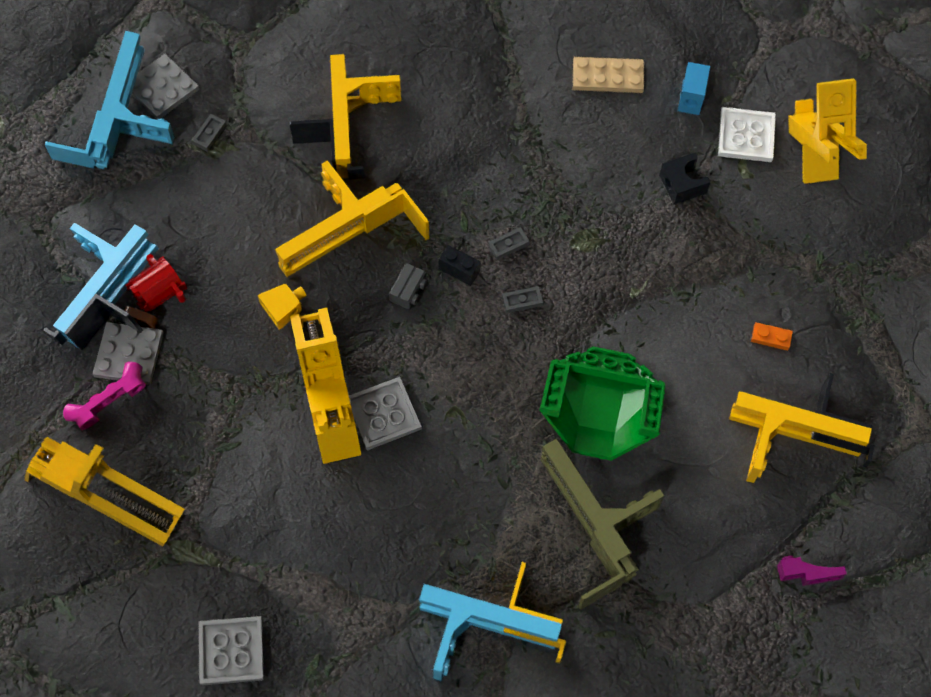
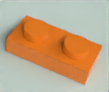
[751,322,793,351]

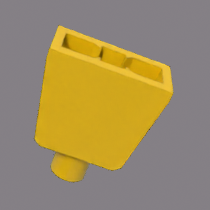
[258,284,307,330]

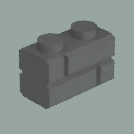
[389,263,428,310]

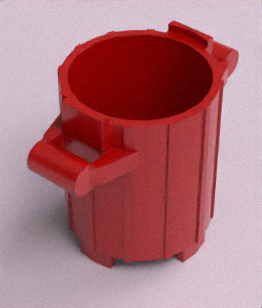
[125,254,187,312]

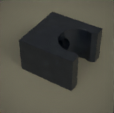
[659,153,711,205]

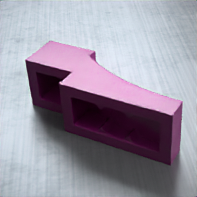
[777,556,847,586]

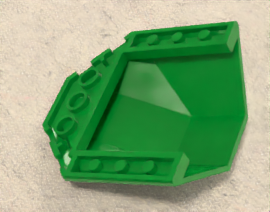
[540,346,666,461]

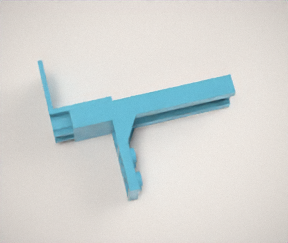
[45,31,174,169]

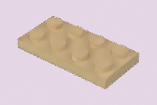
[573,57,644,93]

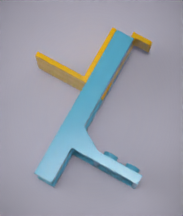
[419,562,566,681]

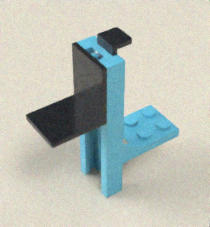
[43,223,159,350]

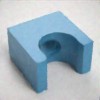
[678,62,710,115]

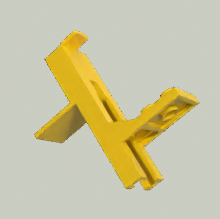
[789,78,867,184]

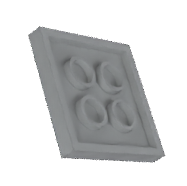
[132,54,199,120]
[93,322,164,385]
[349,377,422,450]
[199,616,264,685]

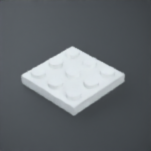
[718,107,775,162]

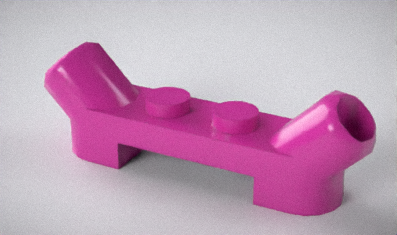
[63,361,146,430]

